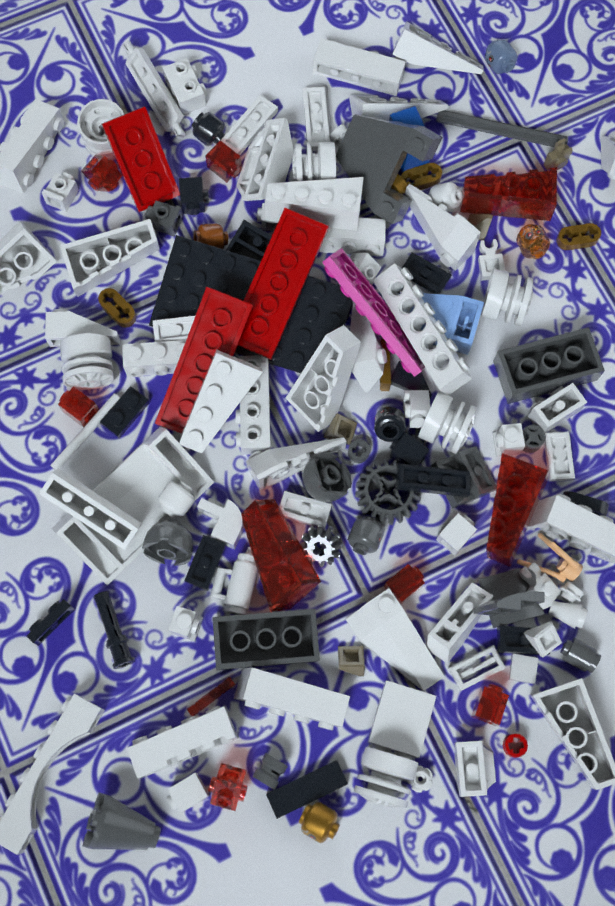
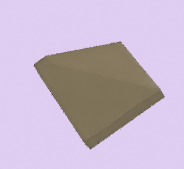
[467,214,493,241]
[324,414,357,445]
[338,646,365,676]

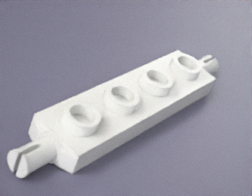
[122,41,186,139]

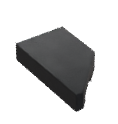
[391,361,432,399]

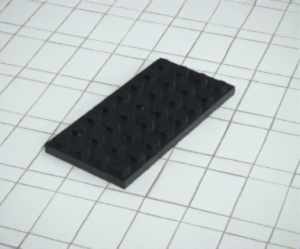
[149,235,353,373]

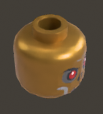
[299,802,340,843]

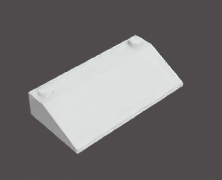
[52,427,214,585]

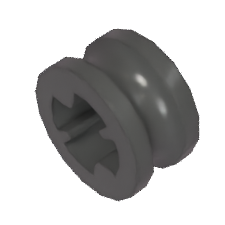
[348,439,370,463]

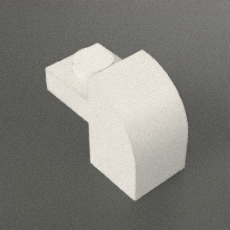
[197,498,243,550]

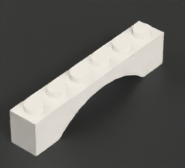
[0,694,105,855]

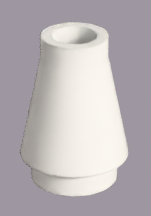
[548,601,588,629]

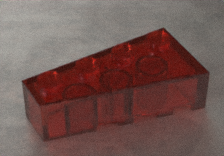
[460,167,557,221]
[486,453,548,567]
[241,499,321,612]

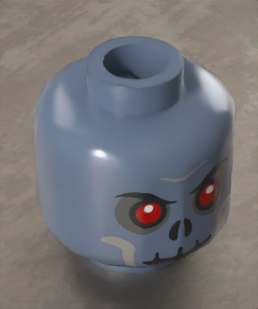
[485,40,518,74]

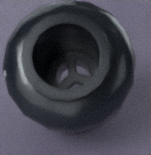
[191,112,226,146]
[374,406,406,442]

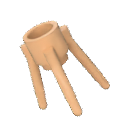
[517,533,583,583]

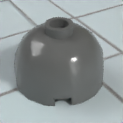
[302,452,352,502]
[142,520,193,566]

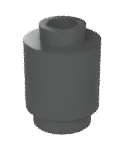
[560,637,601,673]

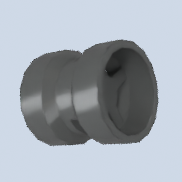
[253,753,288,790]

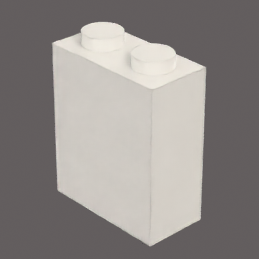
[368,680,436,760]

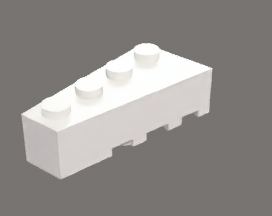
[0,99,64,194]
[60,219,159,297]
[286,325,361,432]
[179,349,263,453]
[525,494,615,564]
[531,678,615,790]
[127,706,238,779]

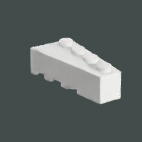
[265,177,363,231]
[234,667,350,731]

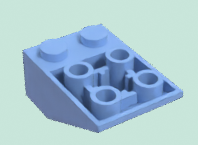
[410,293,484,355]

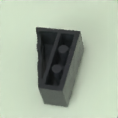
[226,220,272,261]

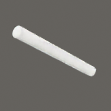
[50,393,120,470]

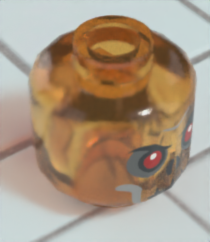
[516,224,550,259]

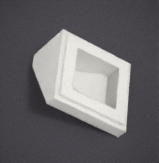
[524,622,562,657]

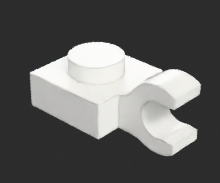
[519,562,561,609]

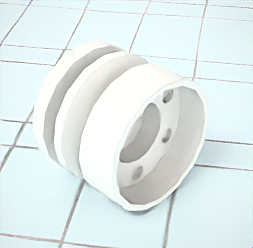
[77,99,124,160]
[292,142,336,182]
[481,269,533,326]
[60,333,114,390]
[418,391,477,454]
[354,747,418,808]

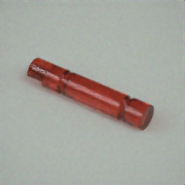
[187,676,236,716]

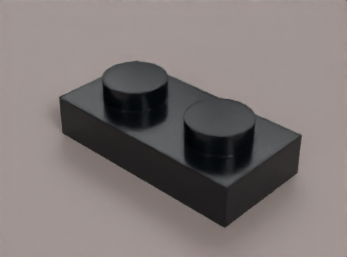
[402,252,452,294]
[100,386,150,439]
[184,535,227,591]
[26,599,75,646]
[497,626,550,655]

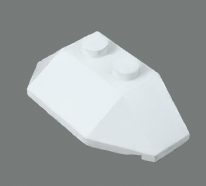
[236,118,294,201]

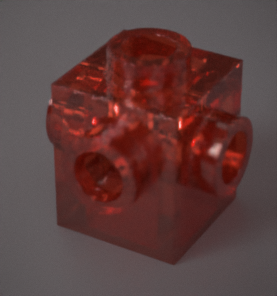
[81,155,123,192]
[208,763,248,811]

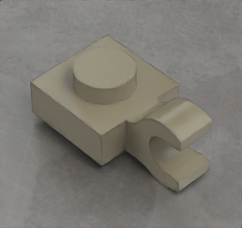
[543,138,573,172]

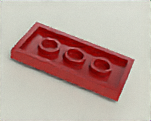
[101,106,180,212]

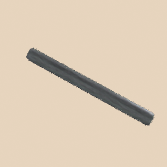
[436,110,568,147]

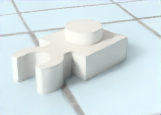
[478,239,505,281]

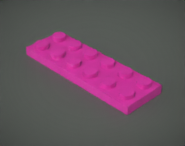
[322,248,425,377]

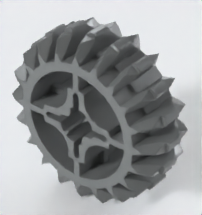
[355,459,421,525]

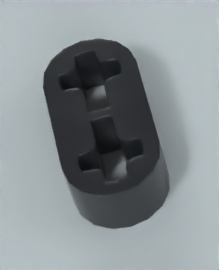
[563,491,609,516]

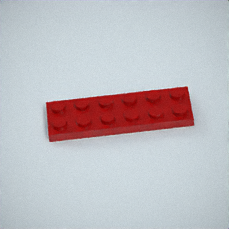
[237,208,329,360]
[155,287,253,434]

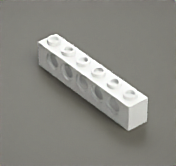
[373,263,472,395]

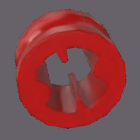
[502,733,528,758]

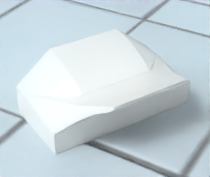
[455,741,496,797]

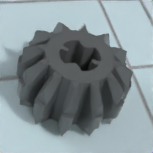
[300,524,343,568]

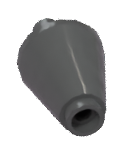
[82,793,161,850]

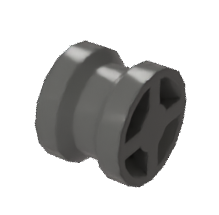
[523,425,546,453]

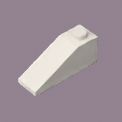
[45,309,121,347]
[427,582,493,663]

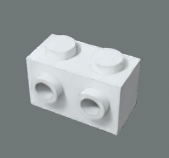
[162,58,207,115]
[528,383,587,433]

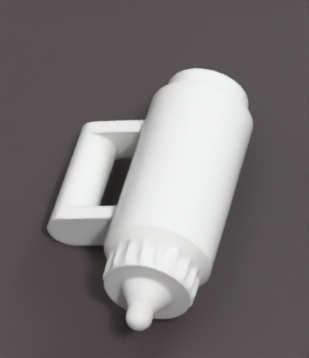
[210,547,259,615]

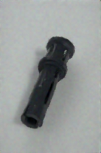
[93,591,135,669]

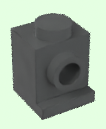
[145,201,183,237]

